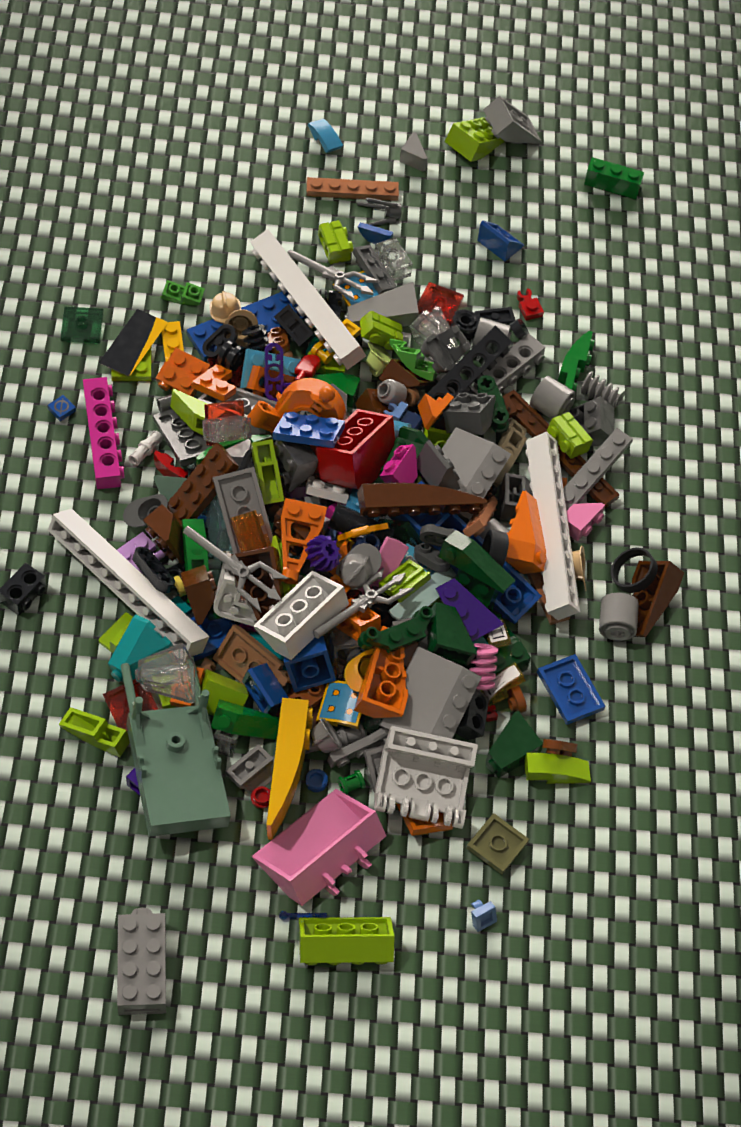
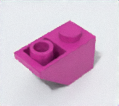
[380,444,418,483]

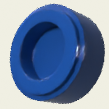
[305,769,328,792]

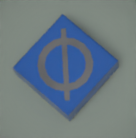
[47,395,76,422]

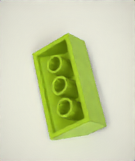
[299,917,394,965]

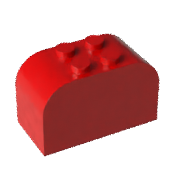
[316,409,395,490]

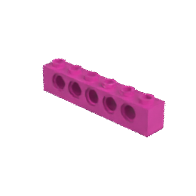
[83,377,125,489]

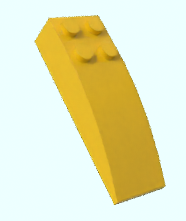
[266,698,313,840]

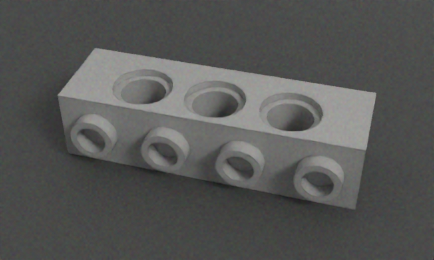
[473,333,546,394]

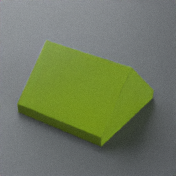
[201,669,248,716]

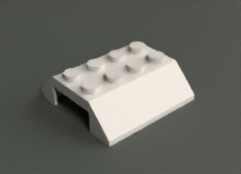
[374,726,478,829]

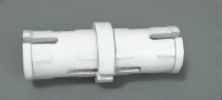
[128,430,163,466]

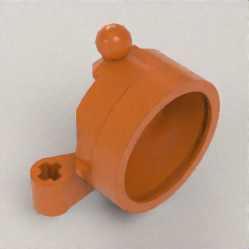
[247,378,346,472]

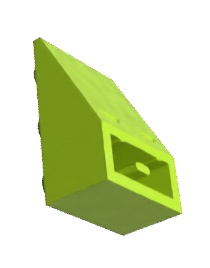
[445,117,505,162]

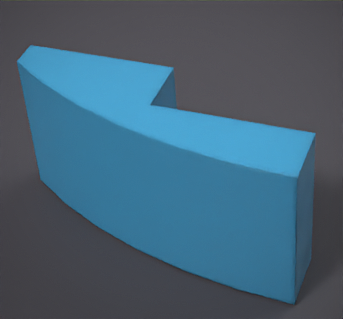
[308,118,343,153]

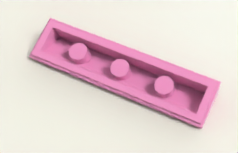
[353,537,409,599]

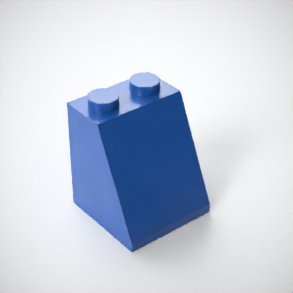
[284,635,336,693]

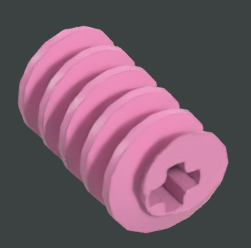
[469,643,498,690]

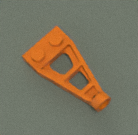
[280,498,327,584]

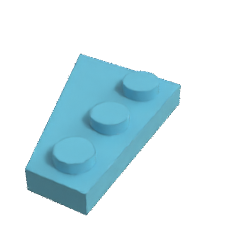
[240,349,301,388]

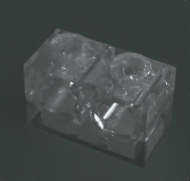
[202,415,252,443]

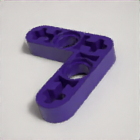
[264,343,291,402]

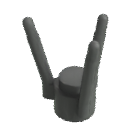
[357,198,401,226]

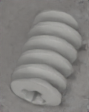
[581,371,625,408]

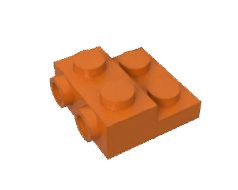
[156,347,211,397]

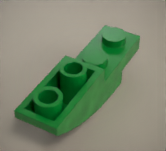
[558,331,595,392]
[182,519,209,603]

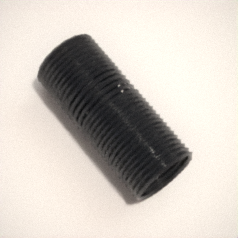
[328,503,396,544]

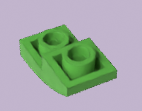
[161,280,205,305]

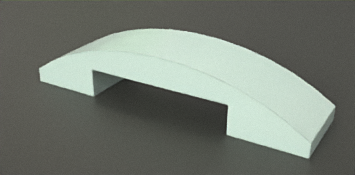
[388,567,456,621]

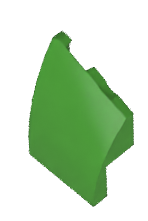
[389,339,440,381]

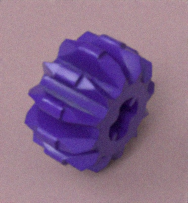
[305,535,342,572]

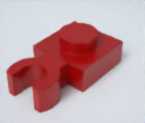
[517,288,544,321]

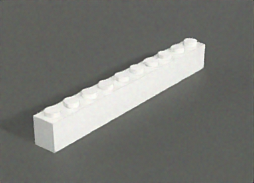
[250,229,366,370]
[526,432,580,620]
[48,509,209,659]

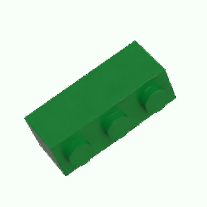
[584,157,644,200]

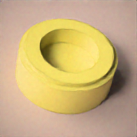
[173,576,186,598]

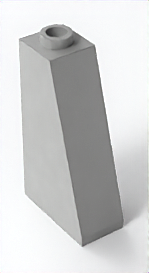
[345,282,420,329]

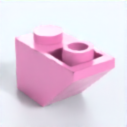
[566,503,605,541]

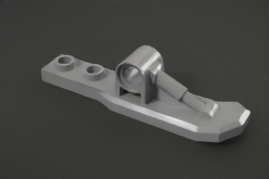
[327,728,389,768]

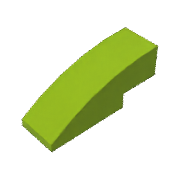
[250,439,284,505]
[59,707,130,757]
[524,753,591,784]

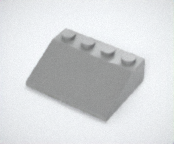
[421,427,512,524]
[379,647,482,739]

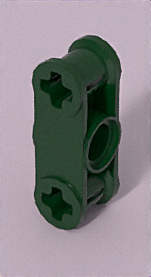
[477,375,509,433]

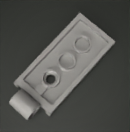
[212,467,273,554]

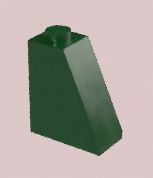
[427,602,477,666]
[486,711,543,779]

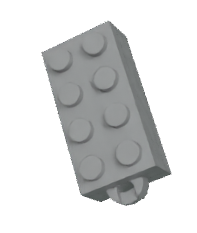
[117,907,166,1015]

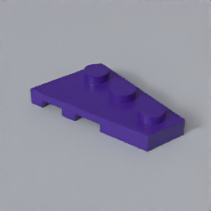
[435,578,504,642]

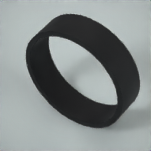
[611,547,658,593]

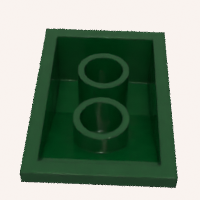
[483,625,531,676]

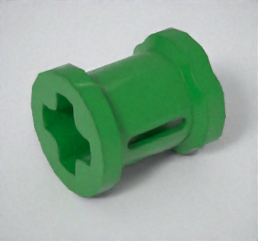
[337,770,366,795]

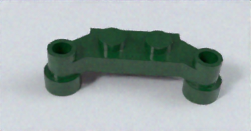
[357,606,433,653]

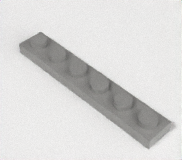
[563,428,633,511]

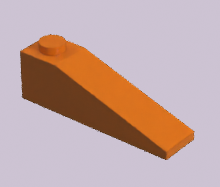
[505,491,547,574]
[354,626,408,718]

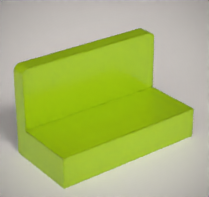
[99,612,133,653]

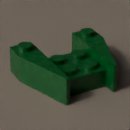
[438,530,515,619]

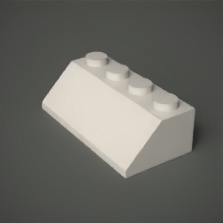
[254,571,349,660]

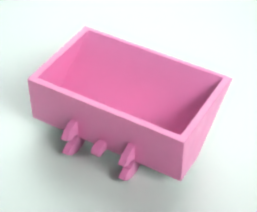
[252,789,386,906]

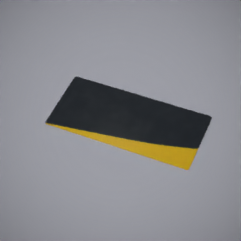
[99,309,168,376]

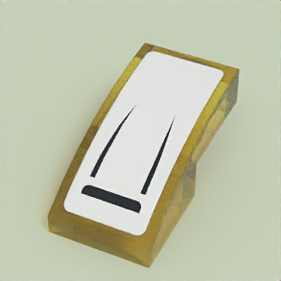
[486,619,511,648]
[480,663,526,706]

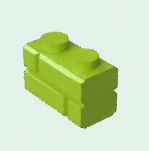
[318,220,354,264]
[360,311,403,350]
[547,412,593,459]

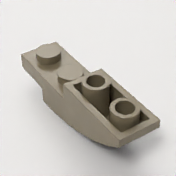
[493,418,527,487]

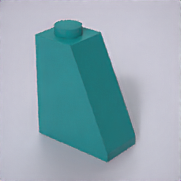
[108,615,179,683]

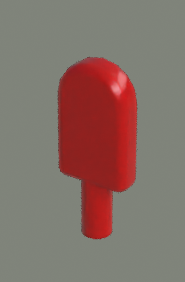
[294,354,321,381]

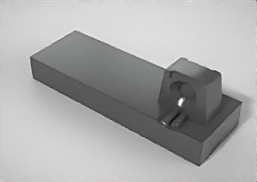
[352,245,397,294]

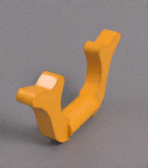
[337,523,389,541]

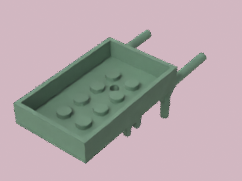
[121,657,231,837]

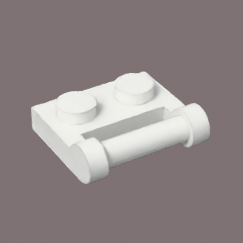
[306,476,349,504]

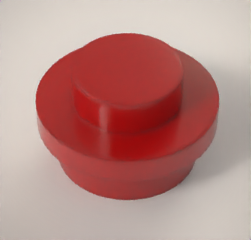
[251,786,271,809]

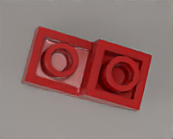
[154,451,188,478]

